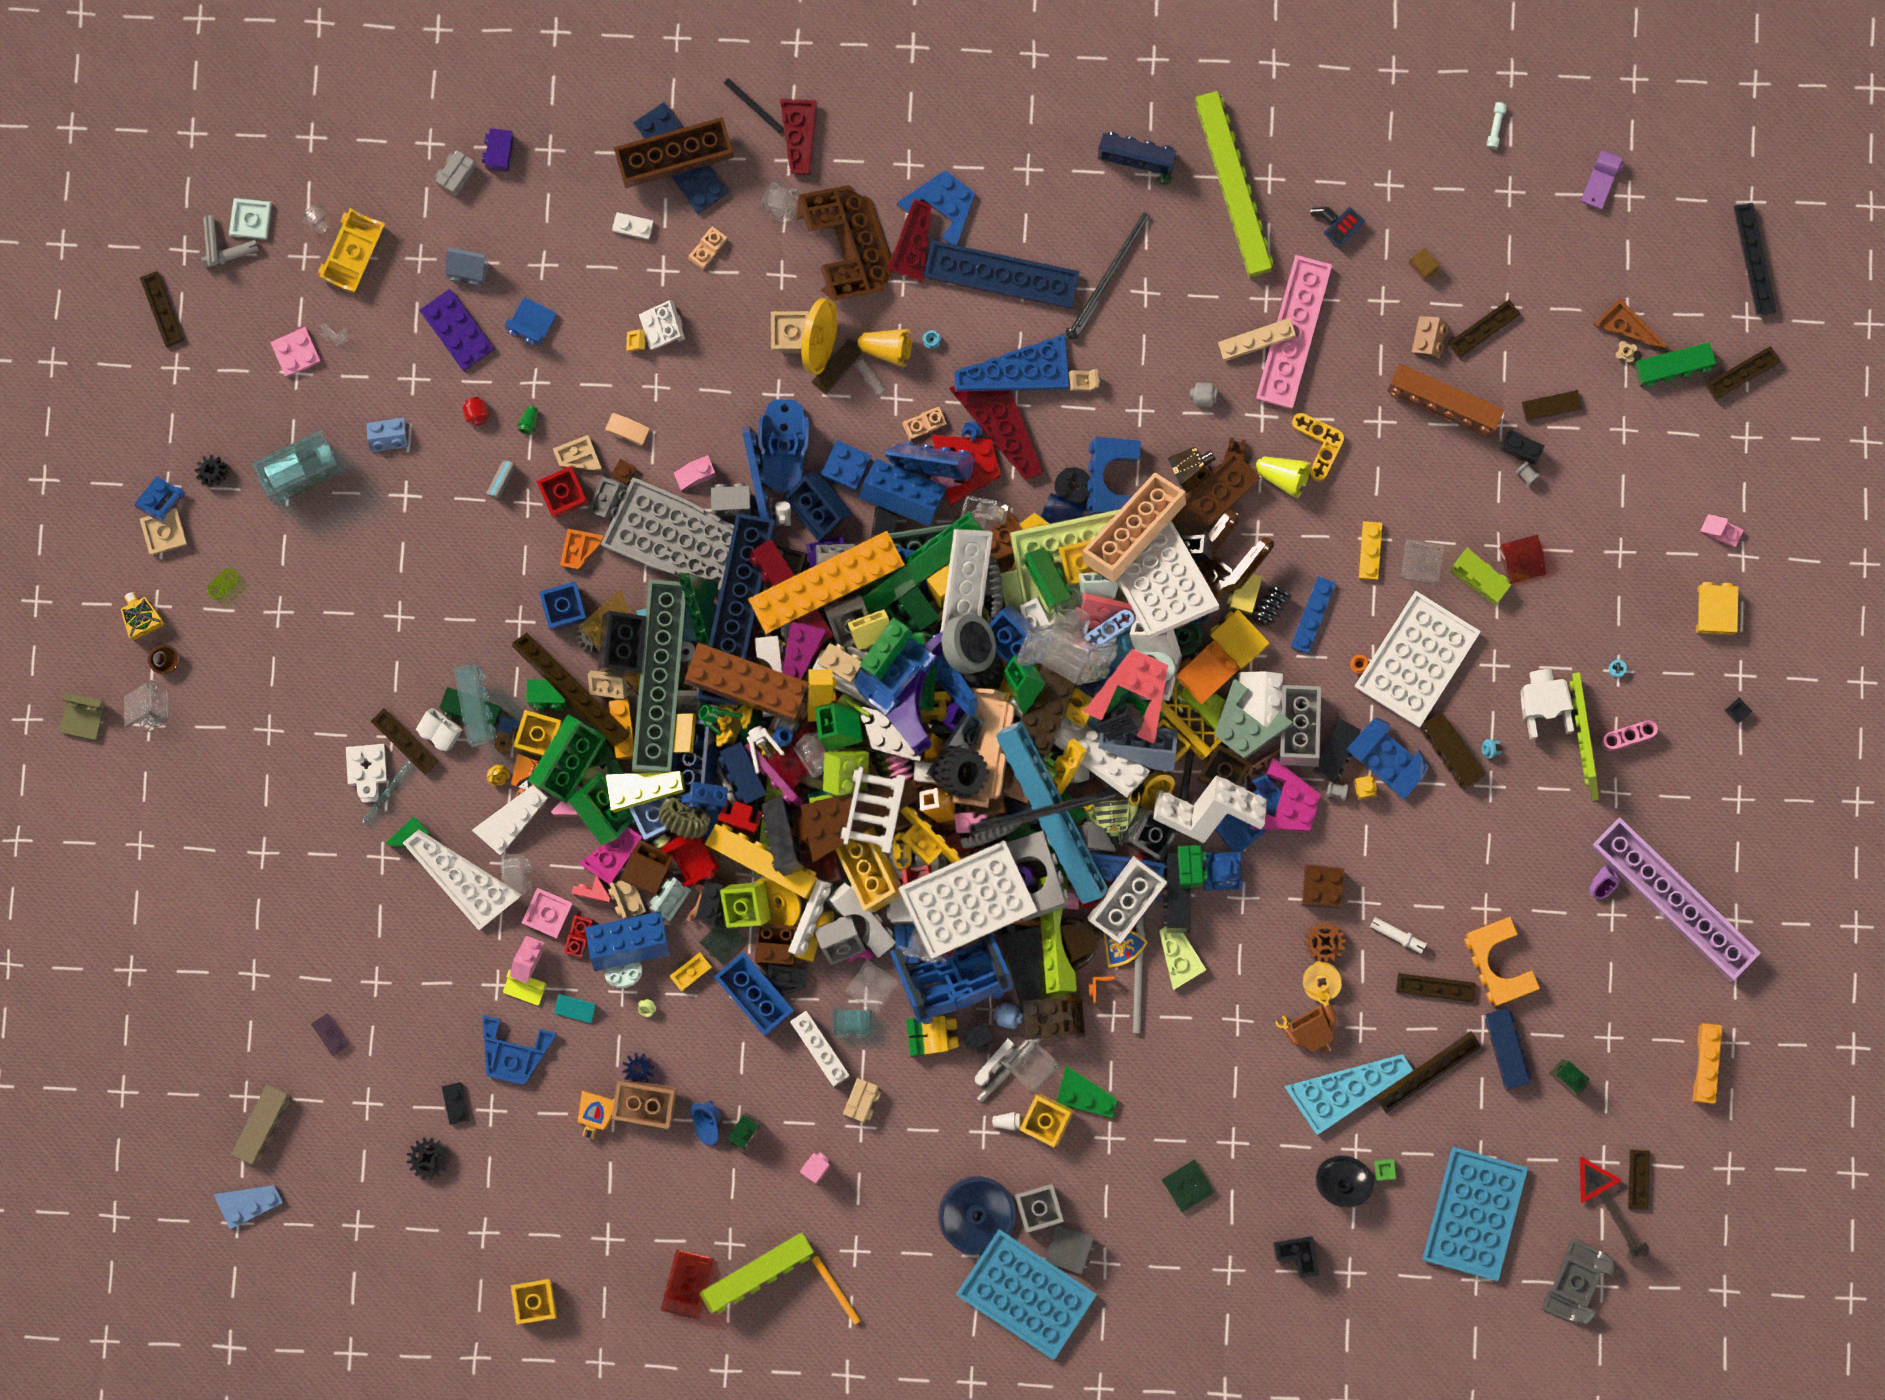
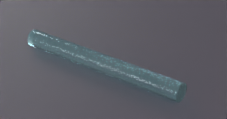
[361,760,414,826]

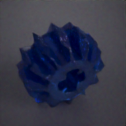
[622,1053,655,1083]

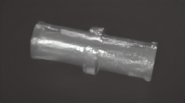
[854,359,886,397]

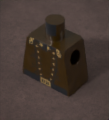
[1168,447,1216,493]

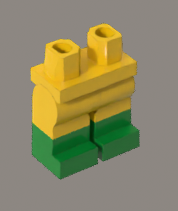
[906,1016,959,1057]

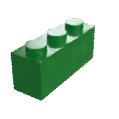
[860,618,913,681]

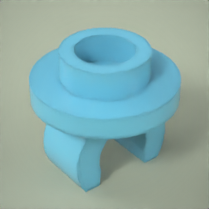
[1481,739,1502,758]

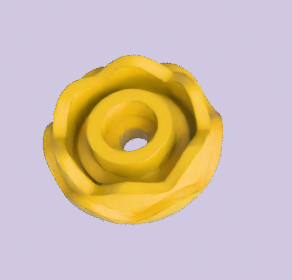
[487,765,510,787]

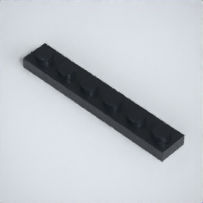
[1733,202,1776,317]

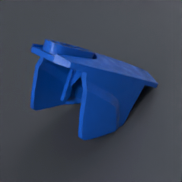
[758,399,809,493]

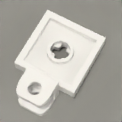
[346,744,387,803]

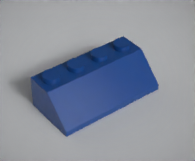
[714,952,794,1037]

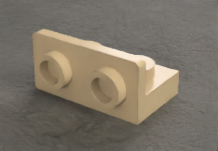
[588,671,632,700]
[608,881,646,919]

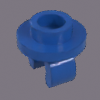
[961,421,982,442]

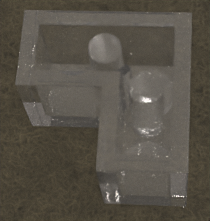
[960,496,1009,531]
[501,854,532,896]

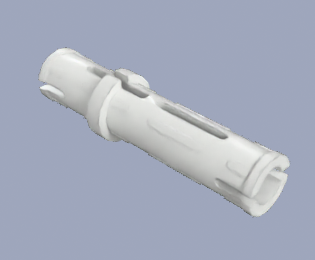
[1370,916,1427,954]

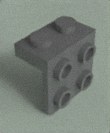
[1045,1226,1096,1274]

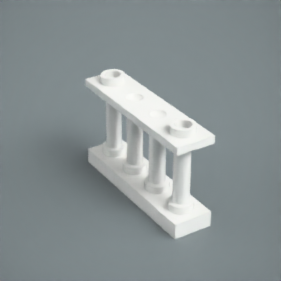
[841,767,906,853]

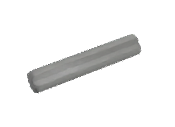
[203,215,218,266]

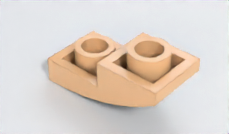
[688,227,727,270]
[902,407,947,440]
[605,413,650,446]

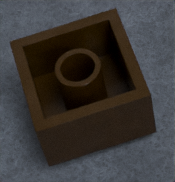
[1198,744,1251,786]

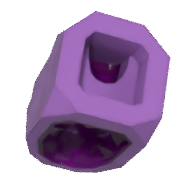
[1589,865,1621,899]

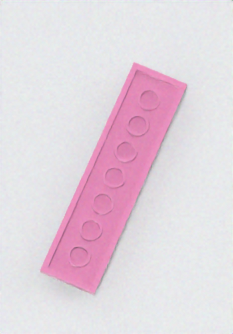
[1256,255,1332,409]

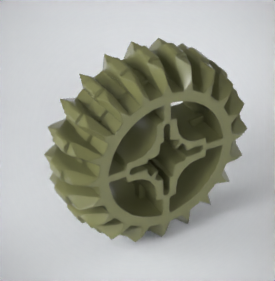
[658,797,710,839]

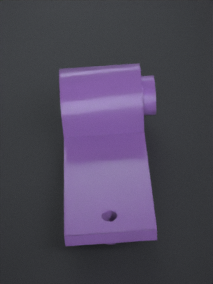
[1580,149,1625,210]

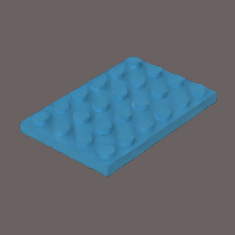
[1422,1147,1528,1281]
[956,1229,1097,1360]

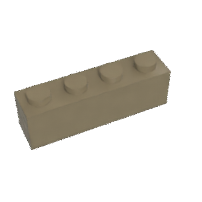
[231,1084,290,1165]

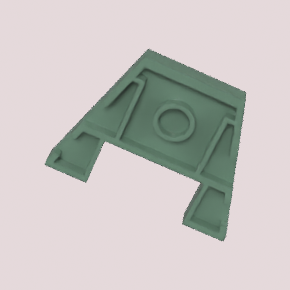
[1214,679,1294,759]

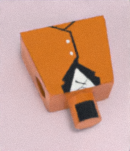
[511,754,542,798]

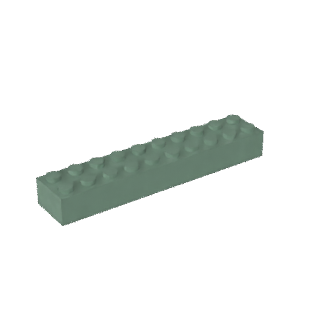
[632,579,686,773]

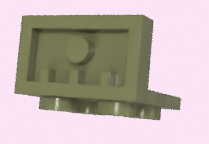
[59,692,106,740]

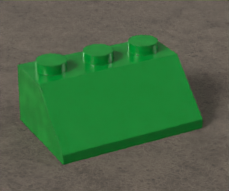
[1023,547,1072,611]
[568,773,634,846]

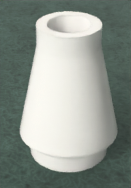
[993,1112,1022,1131]

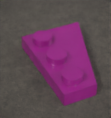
[783,621,829,680]

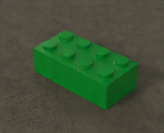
[528,715,606,804]

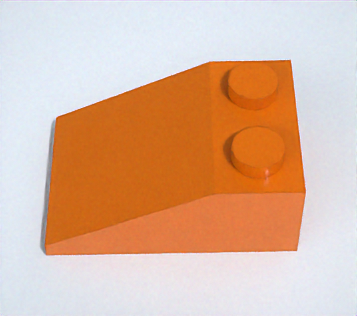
[1175,640,1240,705]

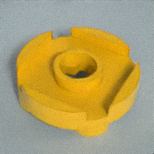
[1303,961,1342,1001]

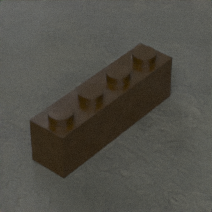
[1421,711,1486,790]

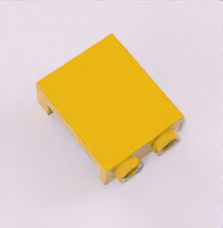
[1696,582,1738,635]
[1209,610,1269,671]

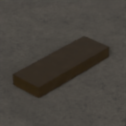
[1521,390,1582,421]
[1628,1150,1650,1210]

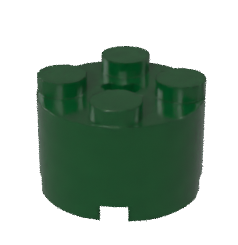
[1174,620,1202,659]

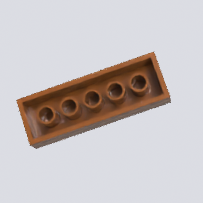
[1387,363,1505,438]
[684,643,808,722]

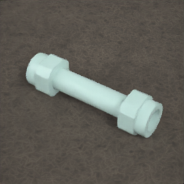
[1486,102,1507,149]

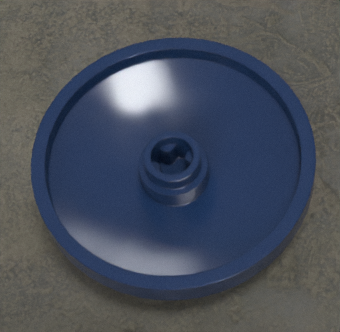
[938,1176,1016,1255]

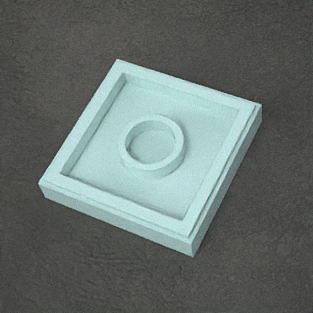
[229,198,272,240]

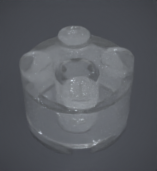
[759,182,800,223]
[1047,605,1091,645]

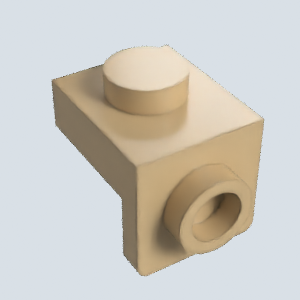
[1069,369,1100,392]

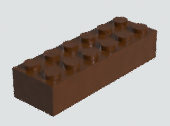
[614,117,734,189]

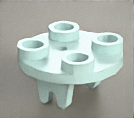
[604,962,642,988]

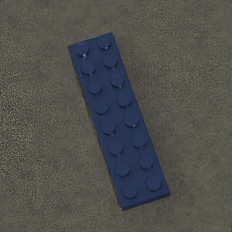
[924,240,1080,309]

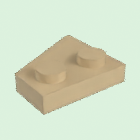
[553,435,602,471]

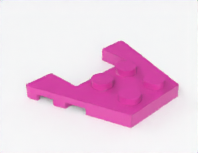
[1251,758,1321,832]

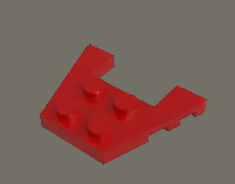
[931,435,1000,507]

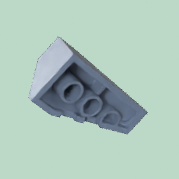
[1098,727,1178,772]

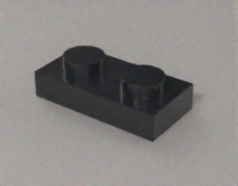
[442,1082,469,1125]

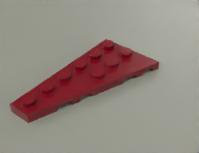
[949,386,1043,481]

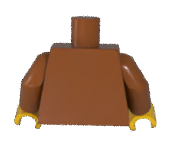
[1276,992,1337,1054]

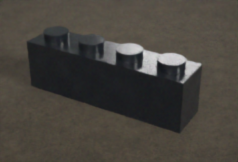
[761,796,805,877]
[1163,853,1191,933]

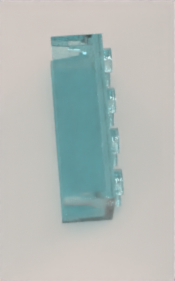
[453,663,497,748]

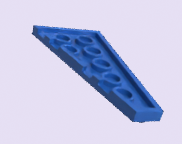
[954,333,1069,392]
[742,426,776,539]

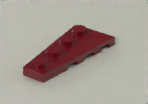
[779,99,818,175]
[887,198,932,283]

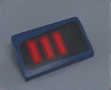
[1323,207,1365,247]

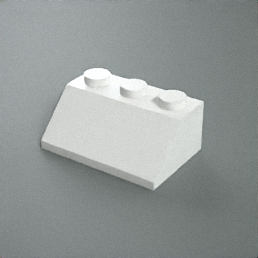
[1238,671,1283,728]

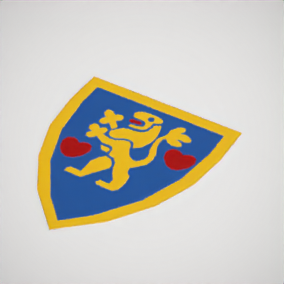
[1103,931,1148,968]

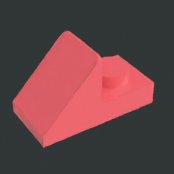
[572,875,611,904]

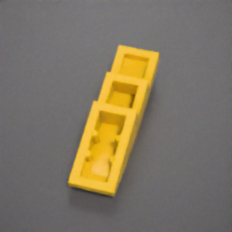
[1052,739,1087,796]

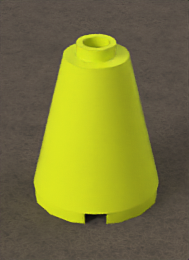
[1255,456,1311,498]

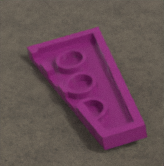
[744,743,807,808]

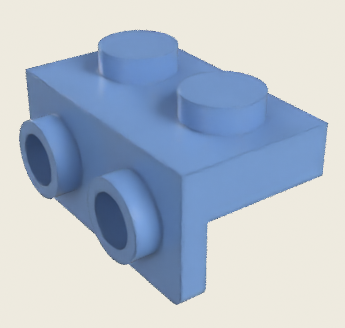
[366,418,408,452]

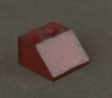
[1499,534,1546,584]

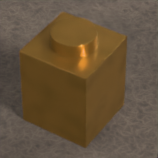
[1409,247,1440,281]

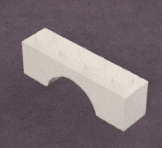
[755,636,784,717]
[828,883,895,958]

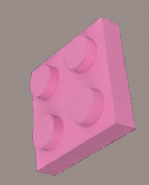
[270,327,321,378]
[522,888,573,939]

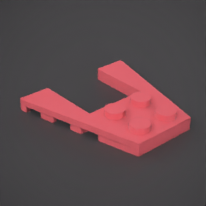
[1083,649,1168,744]

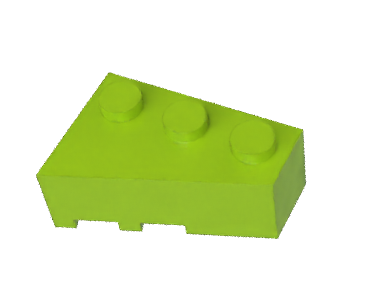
[1450,547,1511,606]

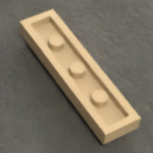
[1218,318,1296,361]

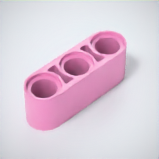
[1601,720,1658,752]

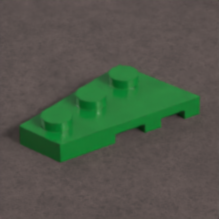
[1057,1066,1117,1118]

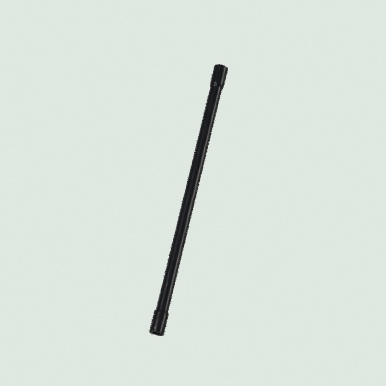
[969,782,1144,835]

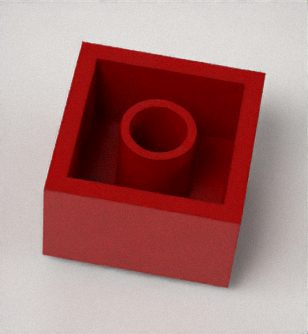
[536,466,588,520]

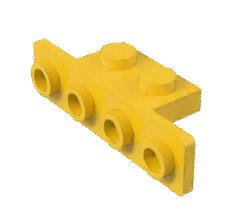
[900,806,961,865]

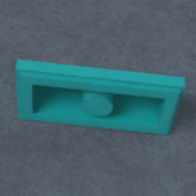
[554,994,596,1023]

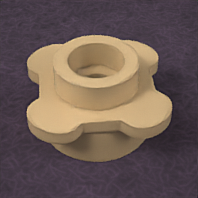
[1615,341,1637,362]

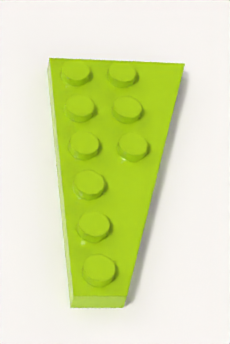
[1569,672,1599,801]

